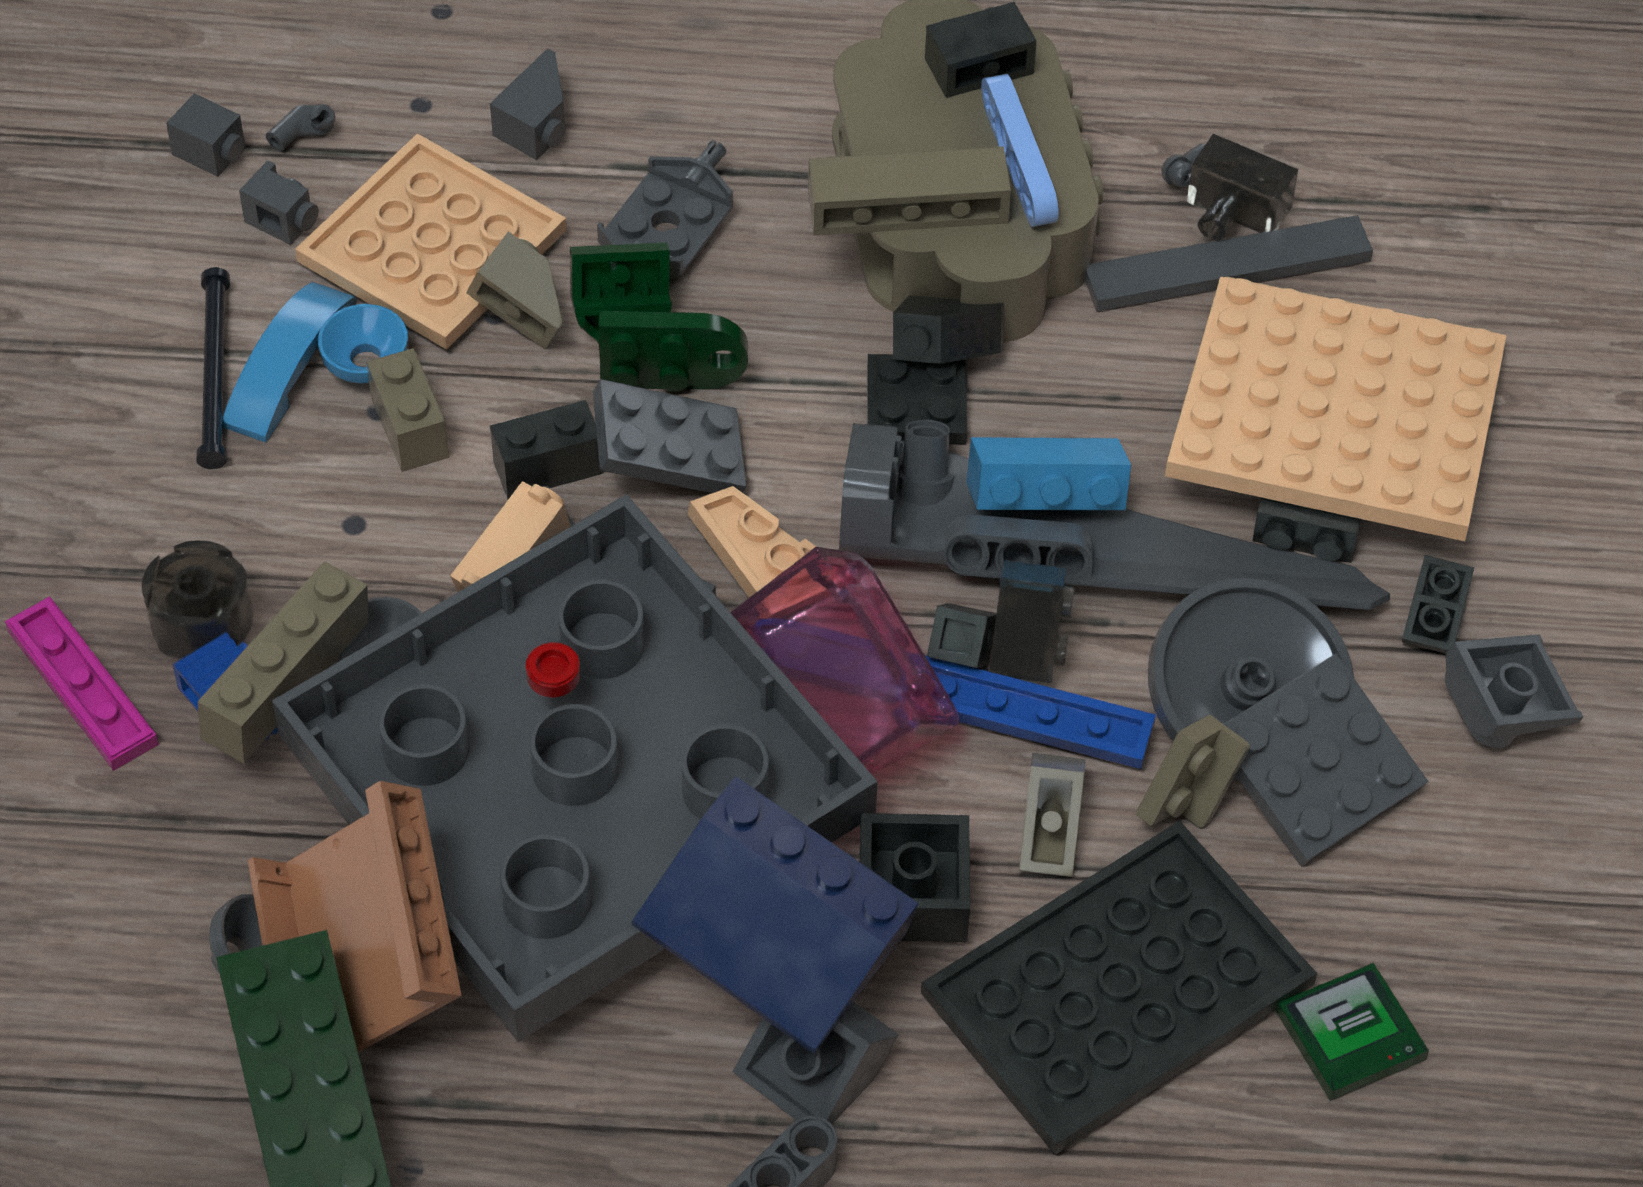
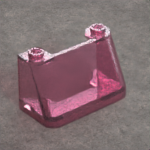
[730,547,959,775]

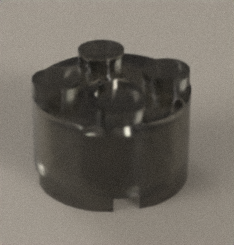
[142,540,253,659]

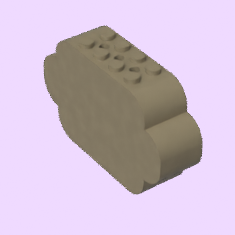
[832,0,1103,342]

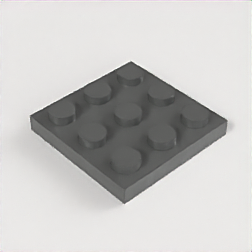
[1224,653,1429,867]

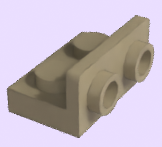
[1135,714,1250,828]

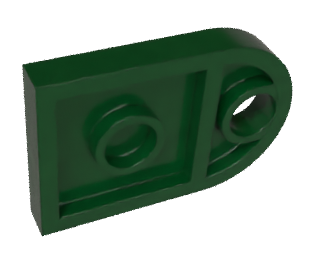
[599,311,748,391]

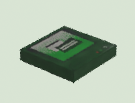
[1276,963,1429,1101]

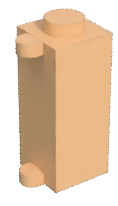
[450,481,571,592]

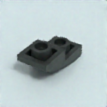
[1402,555,1475,653]

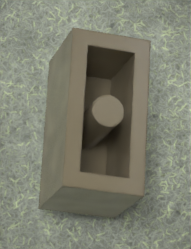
[366,348,449,472]

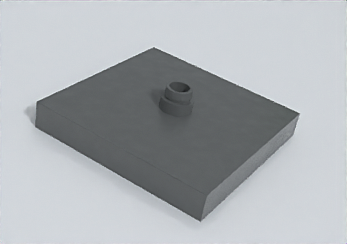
[272,494,878,1042]

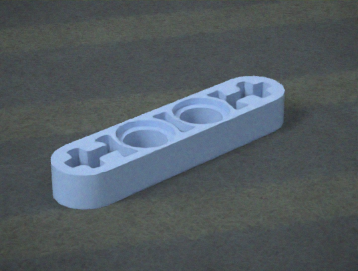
[981,74,1059,227]

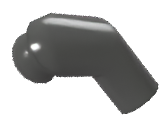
[266,104,336,151]
[1161,143,1214,187]

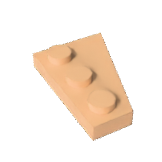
[688,486,855,617]

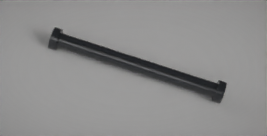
[196,267,230,469]

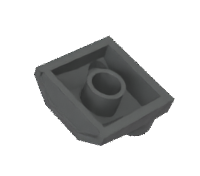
[1445,634,1583,748]

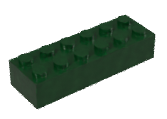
[216,930,391,1187]

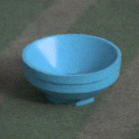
[318,304,408,383]

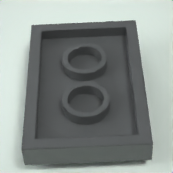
[593,379,746,493]

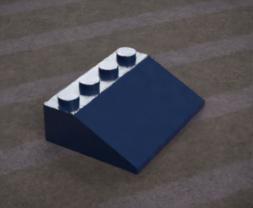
[632,776,918,1054]

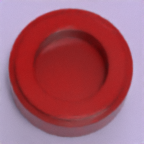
[526,642,580,698]

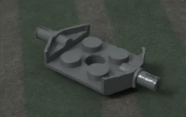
[597,140,733,279]

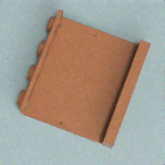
[248,781,462,1052]

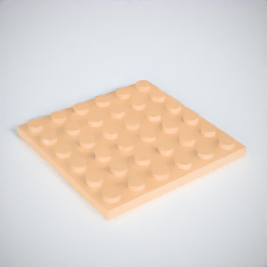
[1165,276,1507,541]

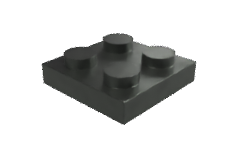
[867,354,967,445]

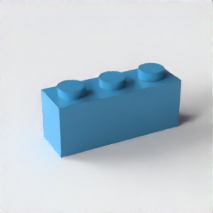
[966,437,1131,510]

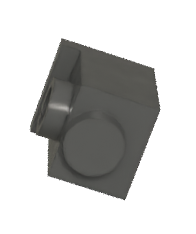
[239,160,319,245]

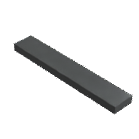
[1085,215,1373,312]

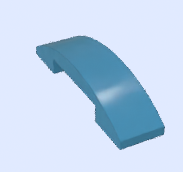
[222,282,356,443]

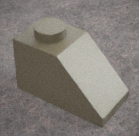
[466,231,563,350]
[1019,753,1085,877]

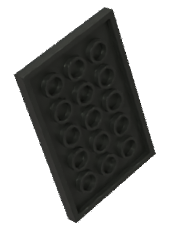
[921,820,1317,1155]

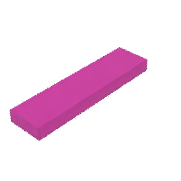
[5,596,159,771]

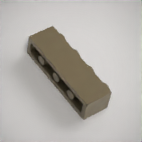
[808,147,1011,236]
[197,561,368,764]

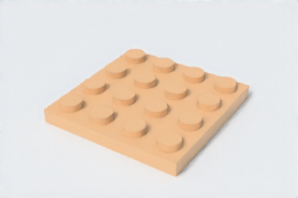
[295,133,567,350]

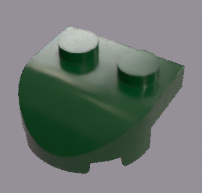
[570,242,672,344]

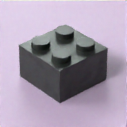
[859,813,970,942]

